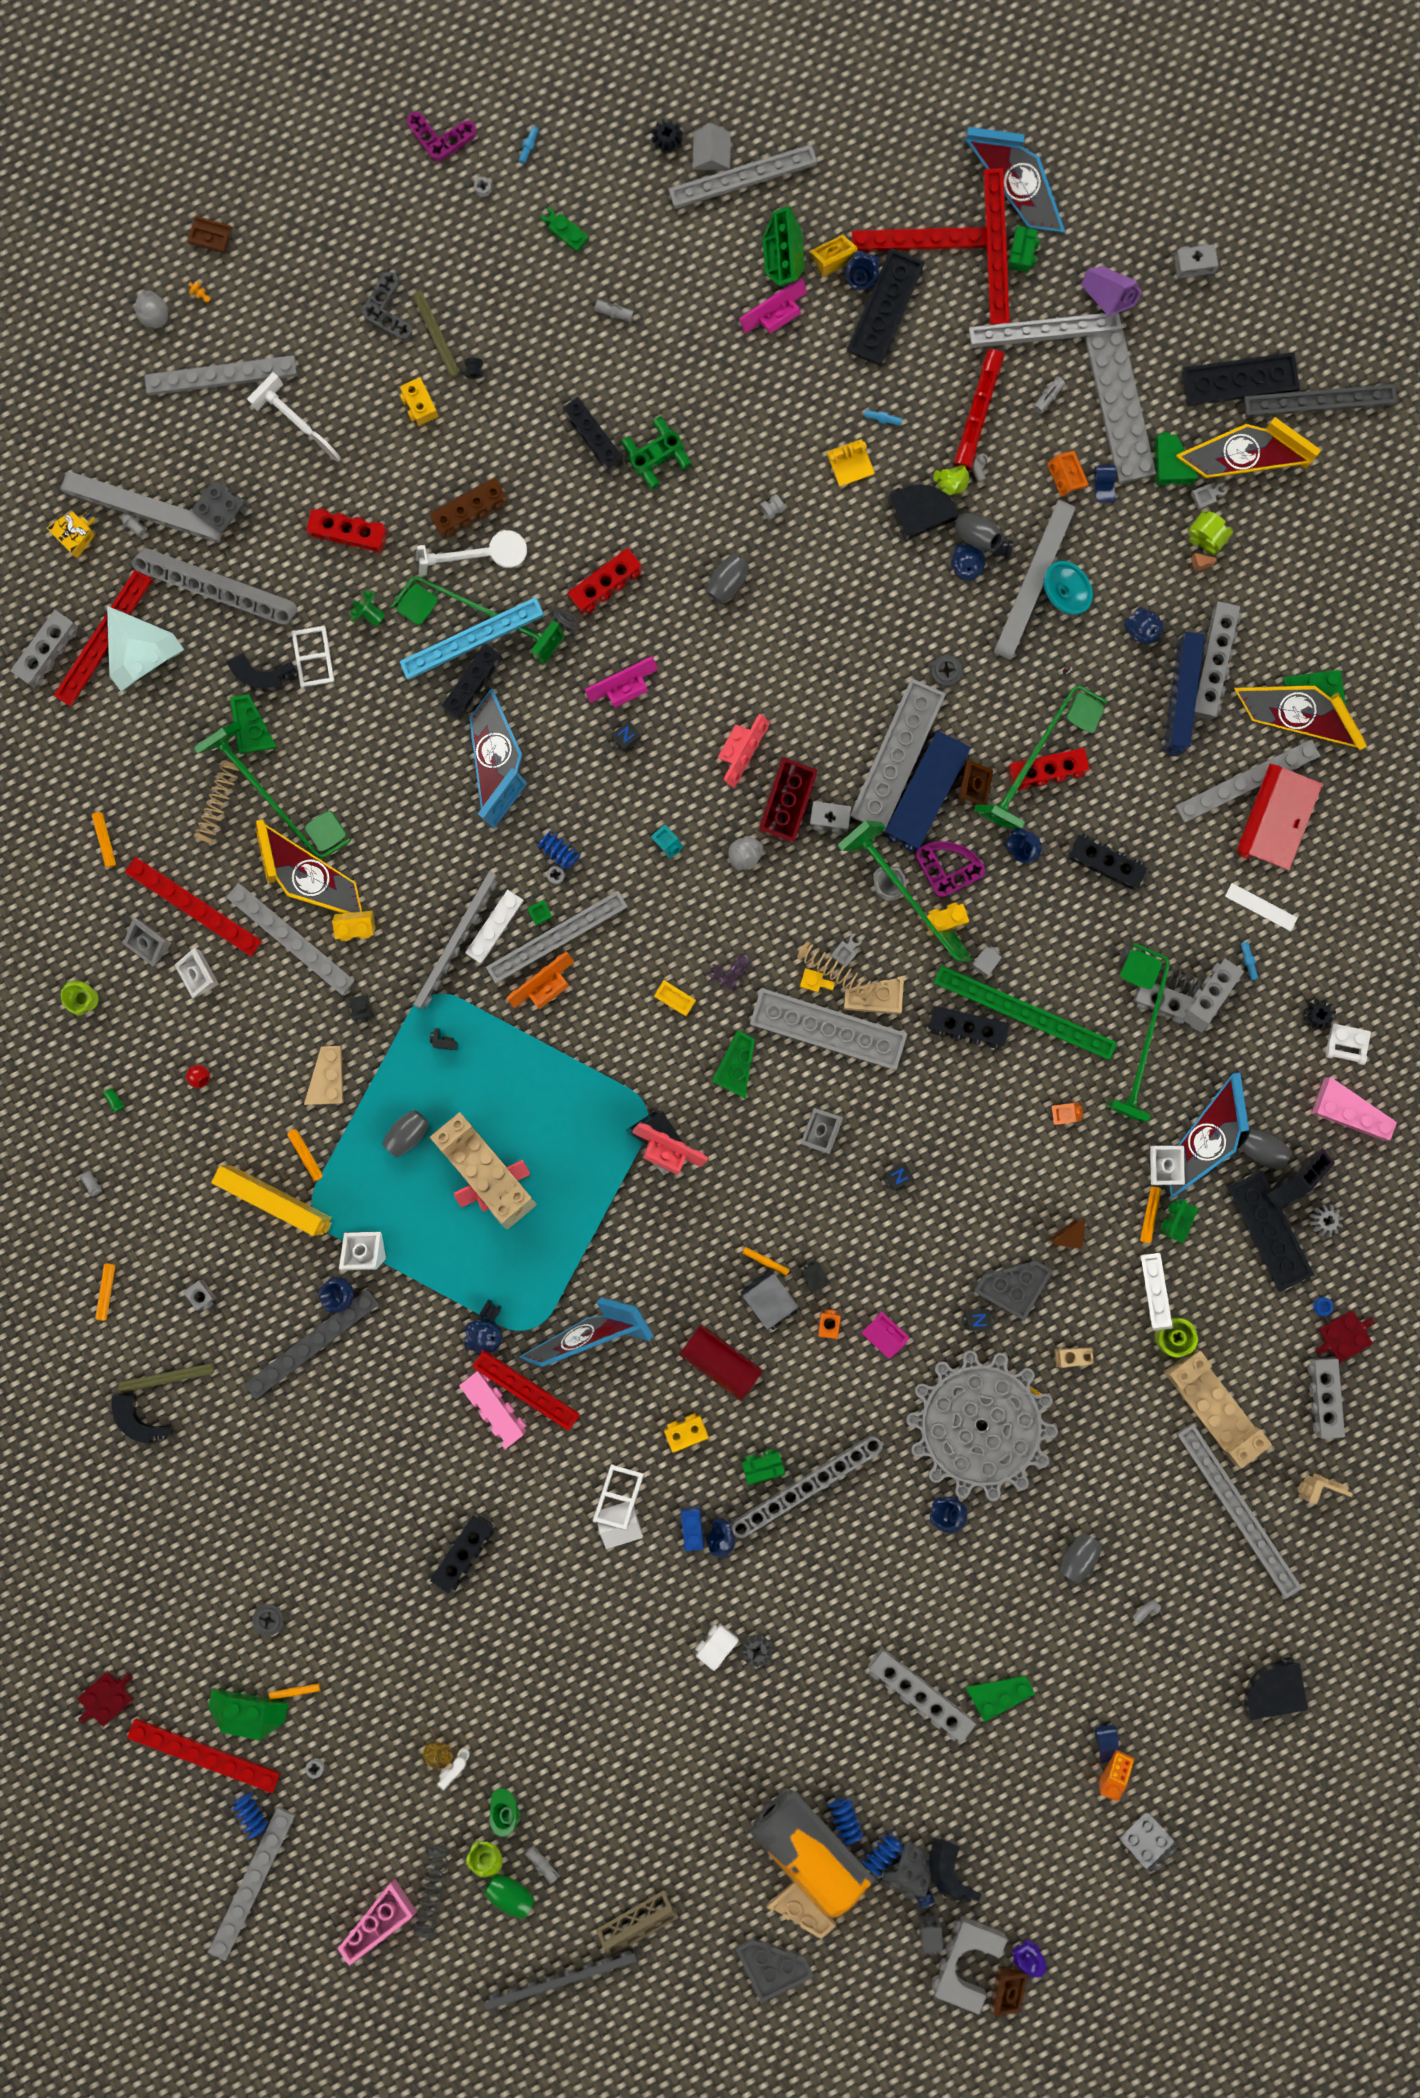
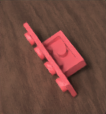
[718,714,770,788]
[632,1123,708,1175]
[454,1160,530,1212]

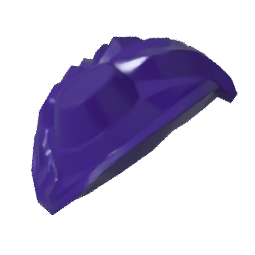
[1012,1939,1047,1978]

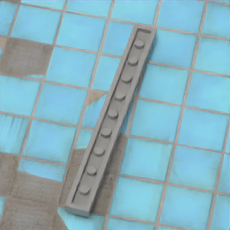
[1176,1423,1302,1599]

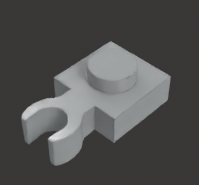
[1191,483,1228,510]
[831,933,862,968]

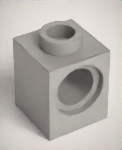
[971,946,1002,977]
[183,1280,216,1311]

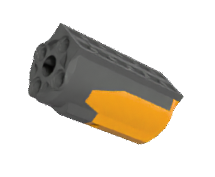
[749,1788,875,1918]

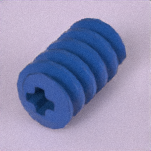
[538,830,581,870]
[231,1792,268,1839]
[828,1798,863,1845]
[861,1831,903,1876]

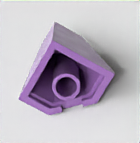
[1081,265,1142,316]

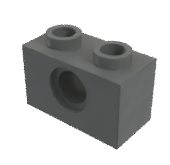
[918,1914,943,1955]

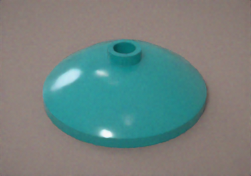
[1044,561,1093,615]

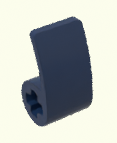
[1094,465,1116,503]
[1095,1724,1119,1763]

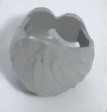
[134,290,168,329]
[729,836,764,870]
[873,867,906,901]

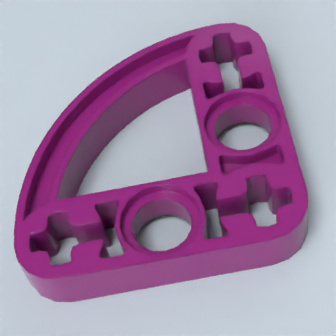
[916,841,985,898]

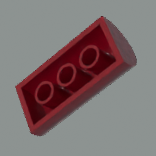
[758,757,818,843]
[678,1324,763,1401]

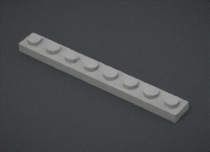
[669,144,817,209]
[969,312,1122,348]
[145,355,297,396]
[1175,739,1320,824]
[414,871,498,1010]
[226,883,355,995]
[486,891,628,984]
[208,1806,296,1961]

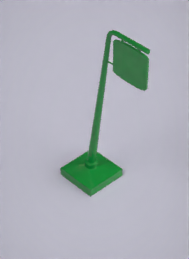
[390,577,565,666]
[973,685,1108,829]
[194,721,351,858]
[838,820,974,962]
[1106,943,1170,1122]

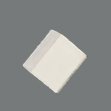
[175,949,219,998]
[1150,1146,1185,1185]
[339,1232,386,1270]
[595,1502,643,1549]

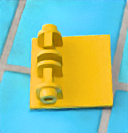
[826,439,875,487]

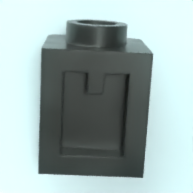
[349,994,373,1024]
[430,1028,458,1051]

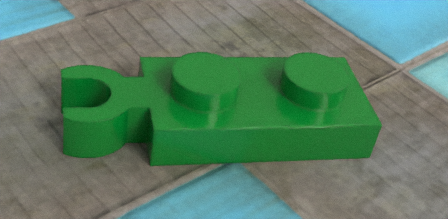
[540,207,589,253]

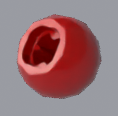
[186,1065,210,1089]

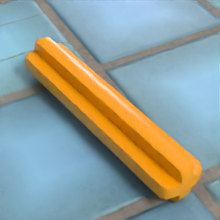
[92,812,116,867]
[287,1129,323,1181]
[1140,1186,1162,1243]
[95,1263,115,1321]

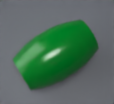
[483,1874,535,1919]

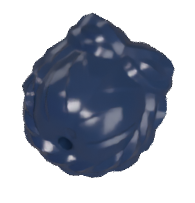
[844,250,879,291]
[951,544,986,581]
[1124,607,1164,644]
[1005,828,1042,864]
[318,1277,354,1313]
[464,1319,502,1354]
[930,1497,967,1533]
[706,1518,736,1558]

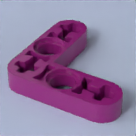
[407,112,477,162]

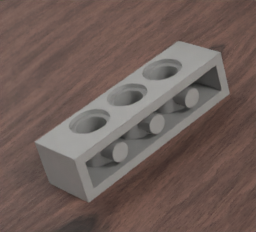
[10,610,78,688]
[1182,959,1244,1032]
[1132,983,1210,1031]
[1308,1357,1345,1439]

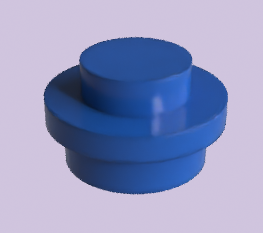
[1313,1297,1333,1316]

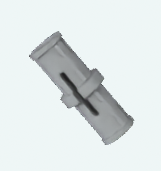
[594,299,634,323]
[1033,377,1066,414]
[525,1845,560,1884]

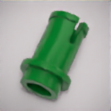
[102,1088,125,1113]

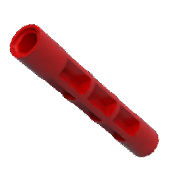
[953,349,1005,471]

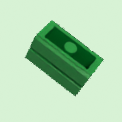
[1007,226,1040,273]
[741,1448,785,1485]

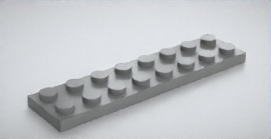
[1085,329,1156,484]
[850,678,946,832]
[750,988,907,1071]

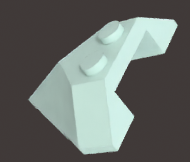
[107,606,184,692]

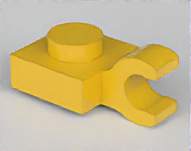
[800,968,835,992]

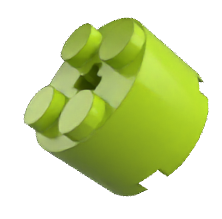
[1188,511,1233,556]
[1155,1317,1198,1357]

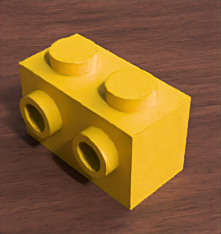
[399,377,439,426]
[927,902,969,936]
[332,911,375,941]
[664,1413,709,1453]

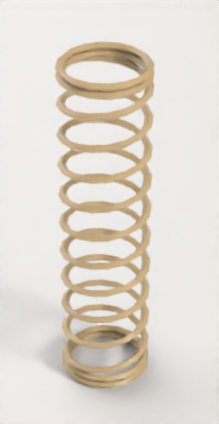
[193,760,240,844]
[797,941,877,1002]

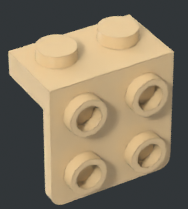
[1298,1473,1353,1505]

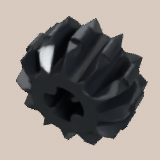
[652,119,683,154]
[1302,999,1336,1031]

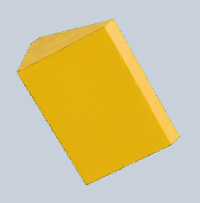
[810,235,857,277]

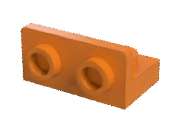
[1047,451,1089,497]

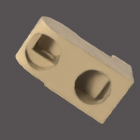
[1055,1347,1094,1368]

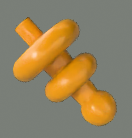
[188,281,210,303]

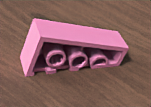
[1311,1077,1397,1141]
[459,1371,527,1449]
[338,1879,417,1965]

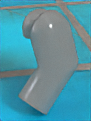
[971,453,988,483]
[1133,1600,1161,1623]

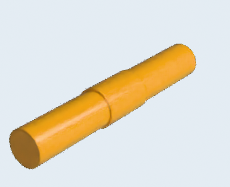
[742,1247,790,1276]
[269,1683,321,1700]

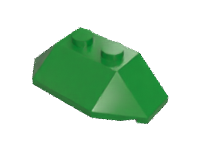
[762,206,805,286]
[208,1688,289,1740]

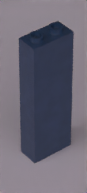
[1163,632,1205,757]
[884,730,971,852]

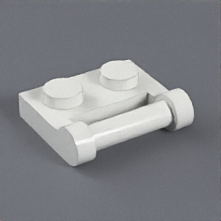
[1326,1024,1371,1065]
[438,1748,470,1790]

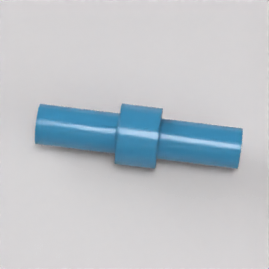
[518,126,539,164]
[864,409,902,426]
[1241,942,1259,981]

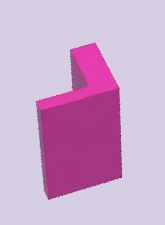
[861,1311,910,1359]

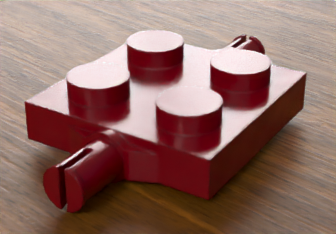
[1315,1310,1376,1363]
[77,1670,134,1727]

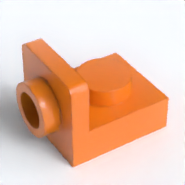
[1052,1102,1083,1125]

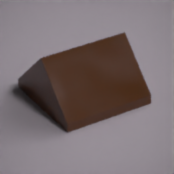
[957,760,993,806]
[1047,1218,1086,1249]
[990,1966,1028,2017]

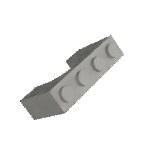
[932,1916,1007,2014]

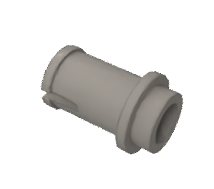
[121,513,147,537]
[79,1171,102,1197]

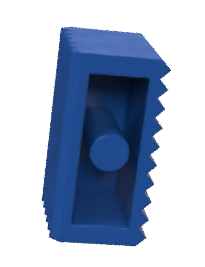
[681,1507,704,1551]

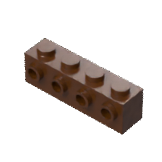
[429,477,508,539]

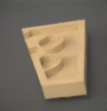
[844,976,904,1014]
[304,1046,343,1105]
[767,1882,836,1939]

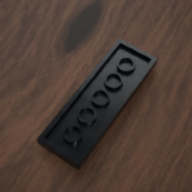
[846,248,925,366]
[1181,352,1300,406]
[1226,1171,1314,1292]

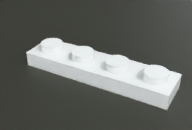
[465,890,524,964]
[1141,1253,1173,1331]

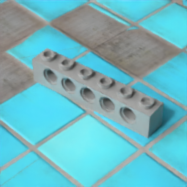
[1194,601,1242,720]
[867,1647,976,1743]

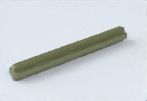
[413,291,460,378]
[118,1363,214,1393]

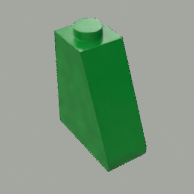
[1154,432,1198,485]

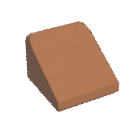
[1191,553,1217,572]

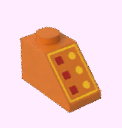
[1099,1750,1134,1802]

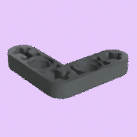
[362,271,413,342]

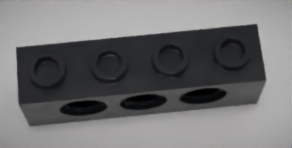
[563,397,624,475]
[442,644,503,721]
[1066,834,1148,891]
[928,1006,1010,1049]
[429,1512,494,1594]

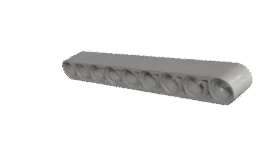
[60,471,223,543]
[993,499,1076,660]
[132,548,297,625]
[732,1436,882,1538]

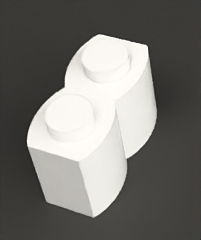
[695,1623,739,1671]

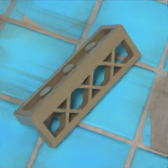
[596,1890,679,1957]

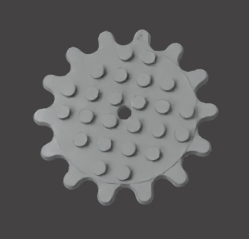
[906,1350,1058,1501]

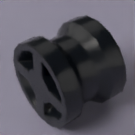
[464,358,483,379]
[994,540,1013,559]
[479,1299,502,1323]

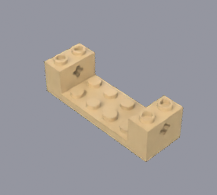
[430,1112,537,1230]
[1164,1349,1272,1469]

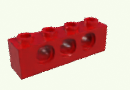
[306,508,388,553]
[567,548,642,615]
[1008,748,1090,791]

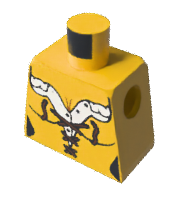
[47,511,96,558]

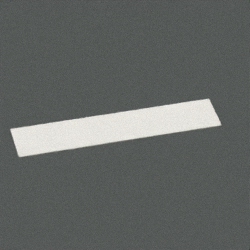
[1225,883,1298,931]

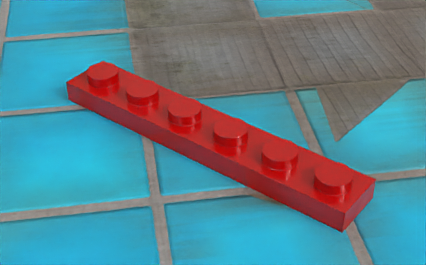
[472,1350,580,1431]

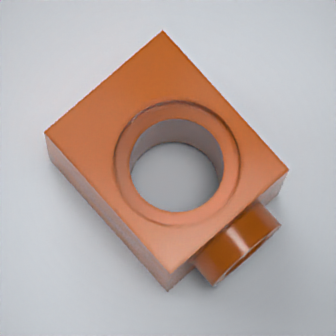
[818,1309,841,1339]

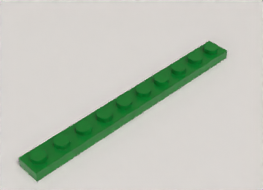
[933,966,1117,1060]

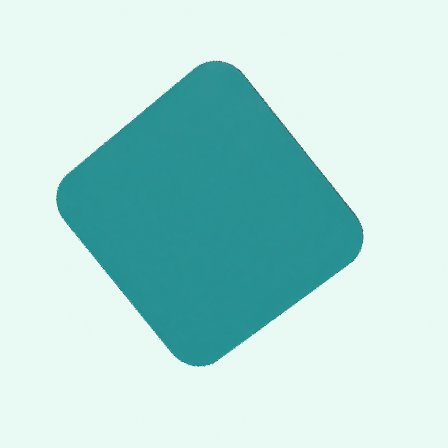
[312,994,648,1331]

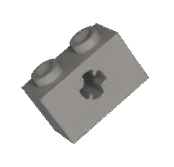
[1174,243,1218,279]
[809,801,851,834]

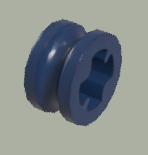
[915,1890,935,1908]

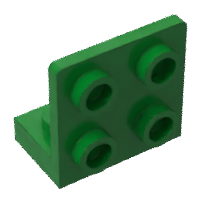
[1161,1199,1199,1244]

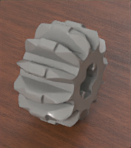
[1309,1204,1343,1237]

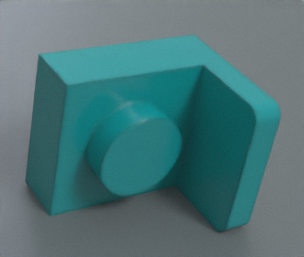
[651,825,684,859]

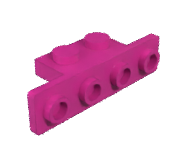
[739,278,807,334]
[585,656,658,708]

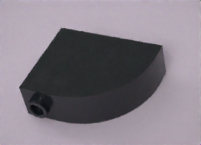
[888,485,959,541]
[1266,1148,1335,1210]
[1244,1657,1308,1720]

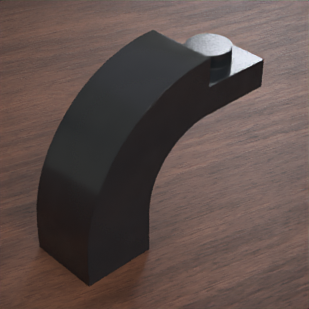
[227,653,298,692]
[111,1394,173,1443]
[929,1838,981,1903]

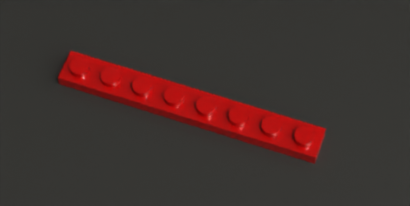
[983,168,1010,325]
[851,227,986,252]
[53,570,153,707]
[125,857,262,957]
[127,1718,281,1793]

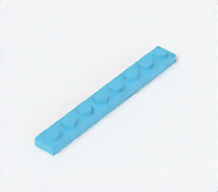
[400,597,545,680]

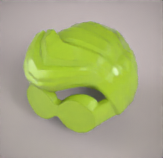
[934,465,969,495]
[60,980,99,1016]
[466,1841,503,1877]

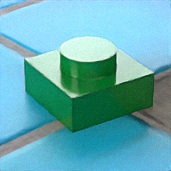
[527,900,553,926]

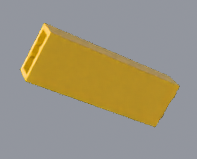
[211,1165,332,1236]

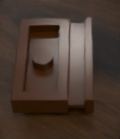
[187,215,232,254]

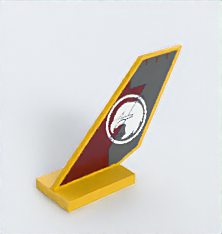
[1175,417,1321,478]
[1234,685,1367,750]
[255,819,362,913]

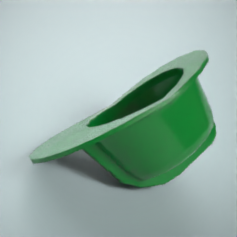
[490,1788,520,1837]

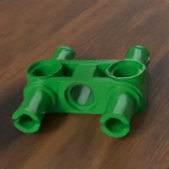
[620,416,692,490]

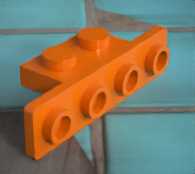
[506,951,574,1010]

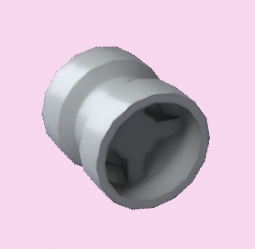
[759,494,785,520]

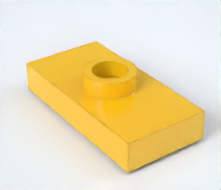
[654,980,696,1016]

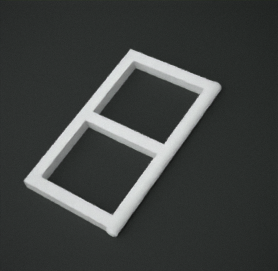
[292,626,334,688]
[593,1464,644,1530]

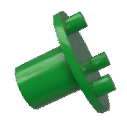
[349,590,385,627]

